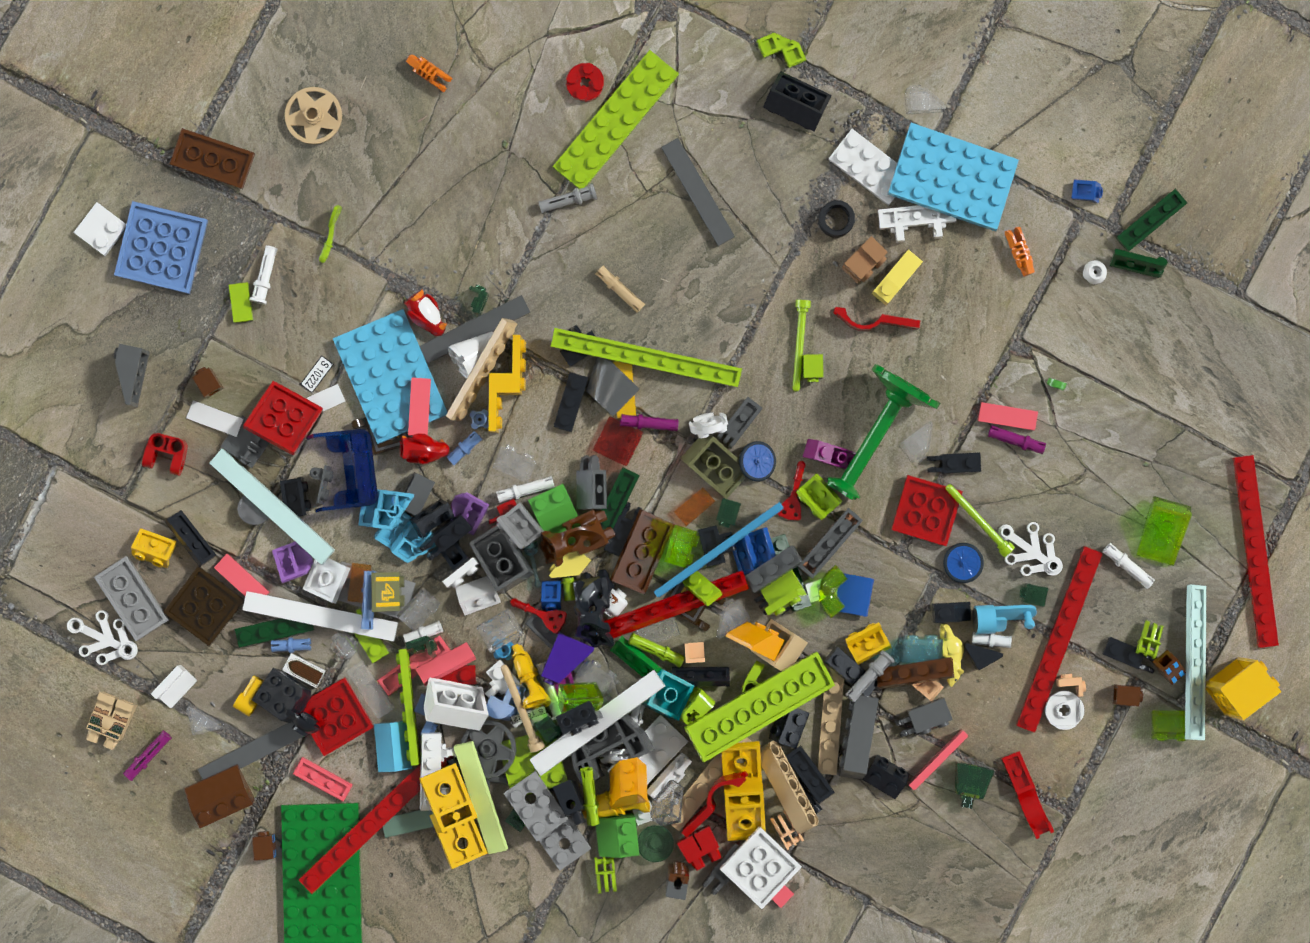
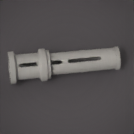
[538,183,598,213]
[845,650,895,702]

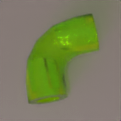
[818,565,848,619]

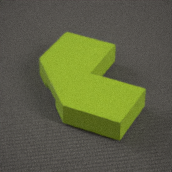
[756,33,806,68]

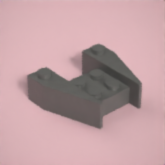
[572,696,655,786]

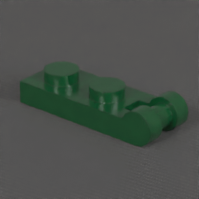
[1110,248,1168,278]

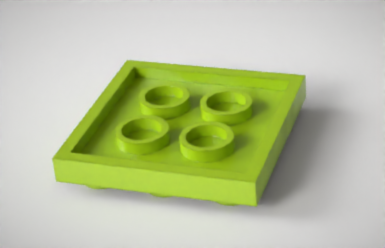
[502,728,568,796]

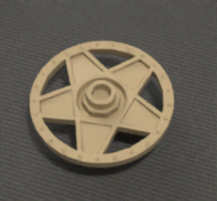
[285,87,342,144]

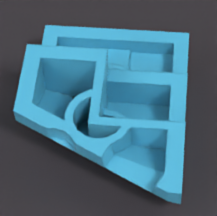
[358,488,414,530]
[373,511,437,563]

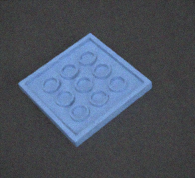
[114,201,208,294]

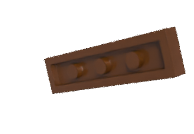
[877,657,954,689]

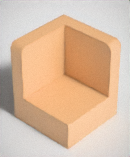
[684,642,705,663]

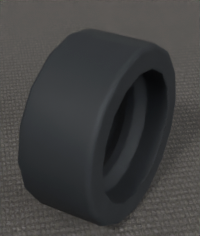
[818,200,855,238]

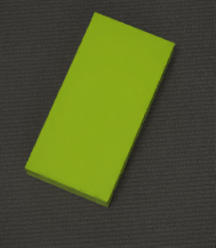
[229,282,253,323]

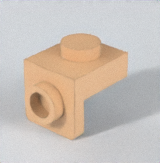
[1056,674,1086,697]
[911,681,944,702]

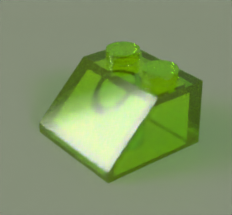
[664,525,700,568]
[558,682,603,714]

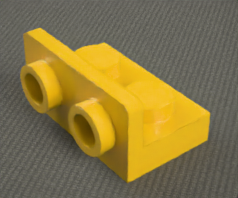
[131,528,177,568]

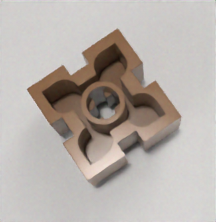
[842,236,888,284]

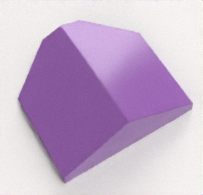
[451,492,489,535]
[272,541,314,583]

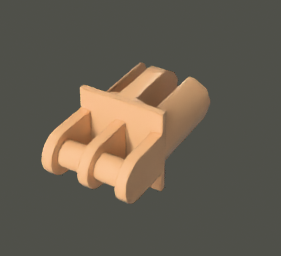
[770,810,804,850]

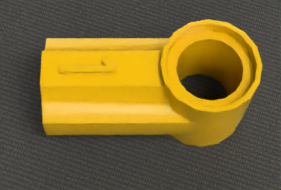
[233,675,264,717]

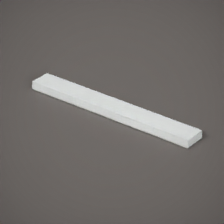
[243,591,398,641]
[530,670,665,776]

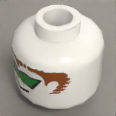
[601,588,628,617]

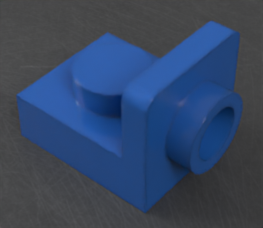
[1071,180,1103,203]
[541,581,561,611]

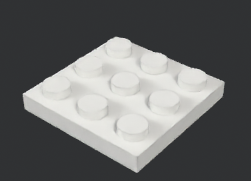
[720,826,802,909]

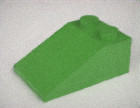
[528,484,581,545]

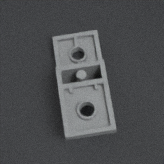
[503,771,591,870]

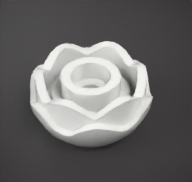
[1083,260,1107,284]

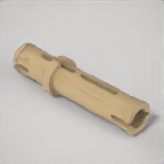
[595,265,645,313]

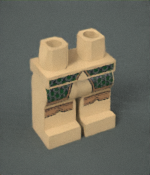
[86,692,137,750]

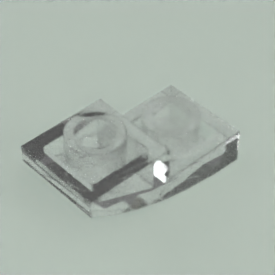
[636,617,680,643]

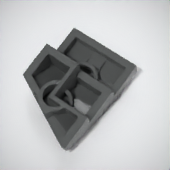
[586,357,640,417]

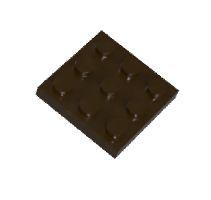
[163,566,245,647]

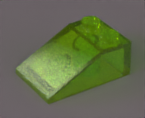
[1136,496,1192,566]

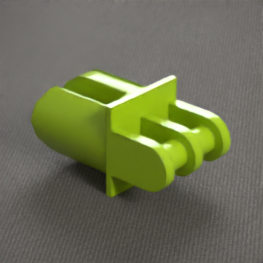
[1136,620,1164,659]
[594,857,617,894]

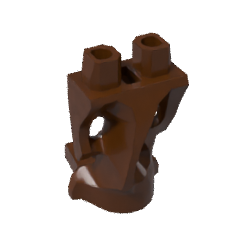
[539,510,615,567]

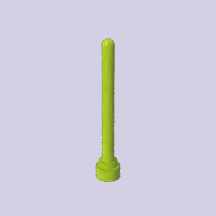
[792,300,811,392]
[946,484,1015,557]

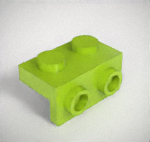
[796,473,843,520]

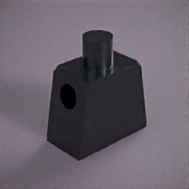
[553,779,586,826]

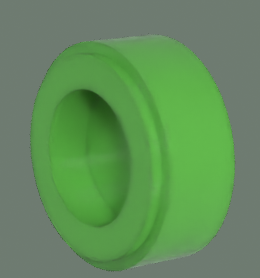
[1047,378,1067,390]

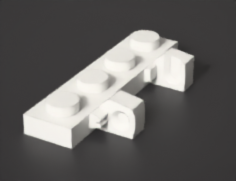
[878,205,956,243]
[485,659,551,730]
[420,732,456,811]

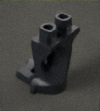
[573,569,615,648]

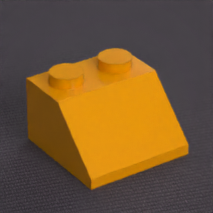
[725,622,785,661]
[609,757,648,808]

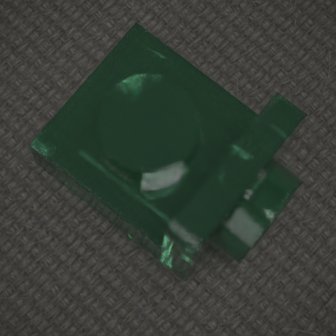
[469,284,489,316]
[1019,583,1048,607]
[405,635,438,657]

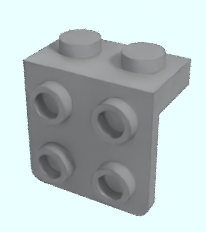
[496,502,544,549]

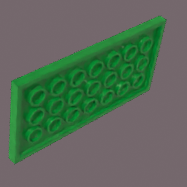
[281,802,363,943]

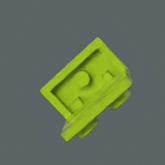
[761,570,807,616]

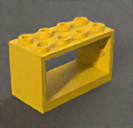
[1205,657,1281,720]

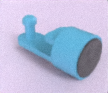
[972,605,1037,635]

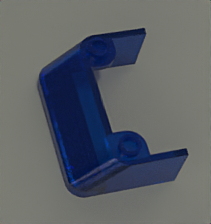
[306,429,378,513]

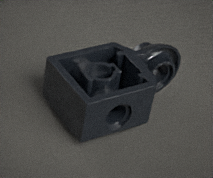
[252,667,321,737]

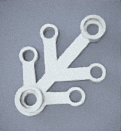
[997,522,1063,576]
[67,610,138,665]

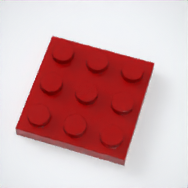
[243,381,323,456]
[891,475,963,546]
[304,677,374,756]

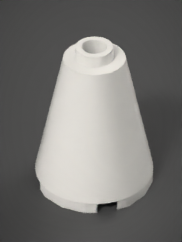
[448,331,494,379]

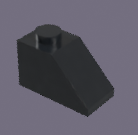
[932,602,971,623]

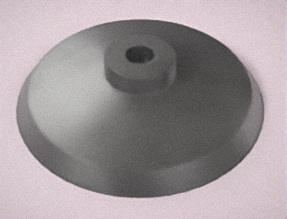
[237,495,269,525]

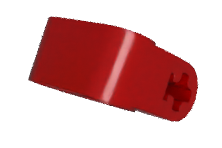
[142,433,188,476]

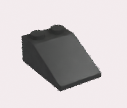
[114,344,150,408]
[469,526,535,594]

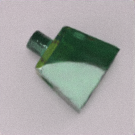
[955,761,994,809]

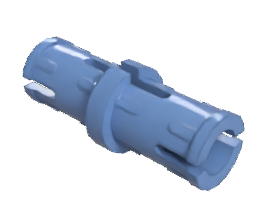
[446,431,483,465]
[271,638,311,653]

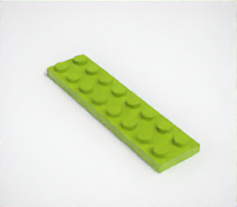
[553,50,679,189]
[684,651,835,762]

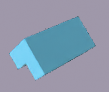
[374,721,412,772]

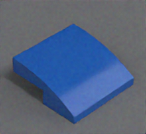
[732,527,776,575]
[827,572,874,617]

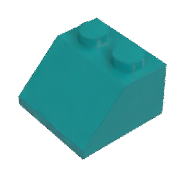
[642,669,694,721]

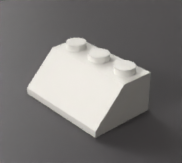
[424,677,488,731]

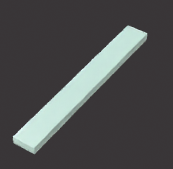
[210,449,335,565]
[1185,585,1206,740]

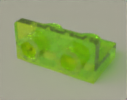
[1151,710,1188,741]

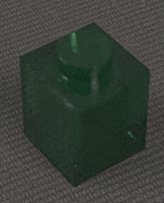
[716,498,741,528]

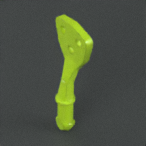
[319,205,342,263]

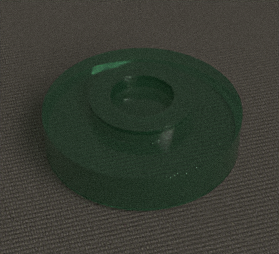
[638,825,674,862]

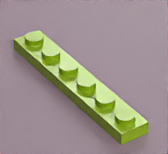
[396,648,421,766]

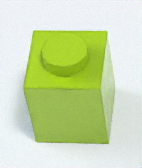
[802,354,824,382]

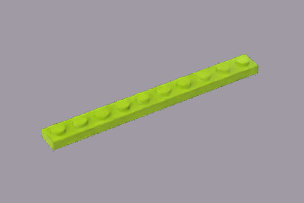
[550,328,742,387]

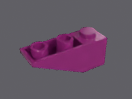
[803,439,856,470]

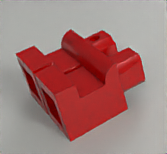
[677,824,721,871]

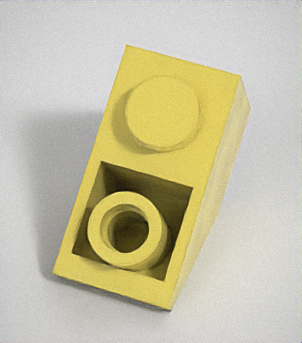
[549,552,591,578]

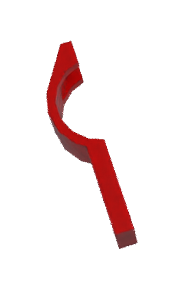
[833,307,921,331]
[1001,751,1054,839]
[681,771,748,838]

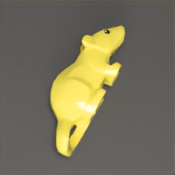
[940,623,964,687]

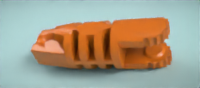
[406,54,453,92]
[1005,227,1035,276]

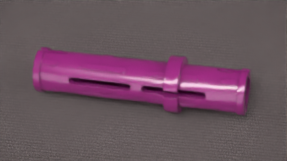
[620,414,679,431]
[987,425,1046,455]
[123,730,172,781]

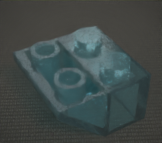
[900,635,943,663]

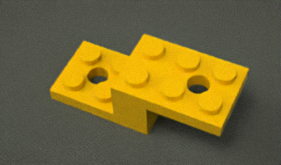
[489,335,526,433]
[721,741,766,841]
[419,763,488,869]

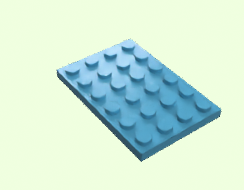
[887,123,1019,232]
[333,309,448,444]

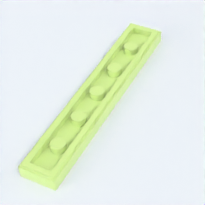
[454,741,508,854]

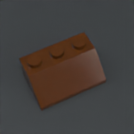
[185,764,254,828]

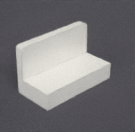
[455,576,501,615]
[151,665,197,708]

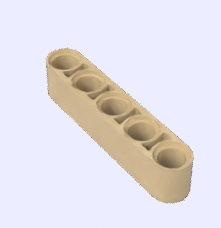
[760,741,819,833]

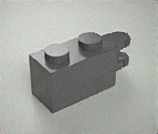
[576,455,607,509]
[895,697,953,737]

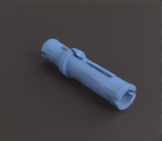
[361,571,376,630]

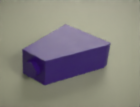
[540,633,594,686]

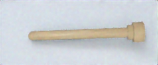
[501,665,545,753]

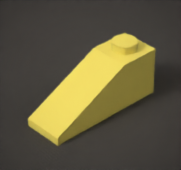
[872,250,923,305]

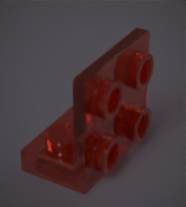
[593,417,644,467]

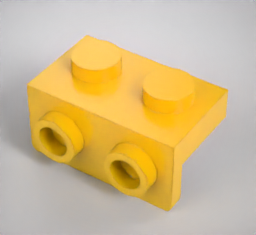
[845,622,892,665]

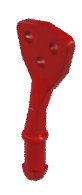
[778,461,806,520]
[510,598,567,634]

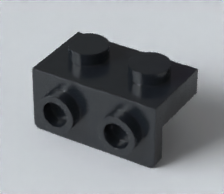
[280,477,311,517]
[556,701,603,736]
[769,708,810,749]
[862,754,910,800]

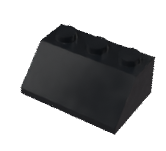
[763,71,832,132]

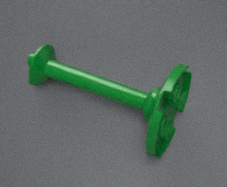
[827,364,941,500]

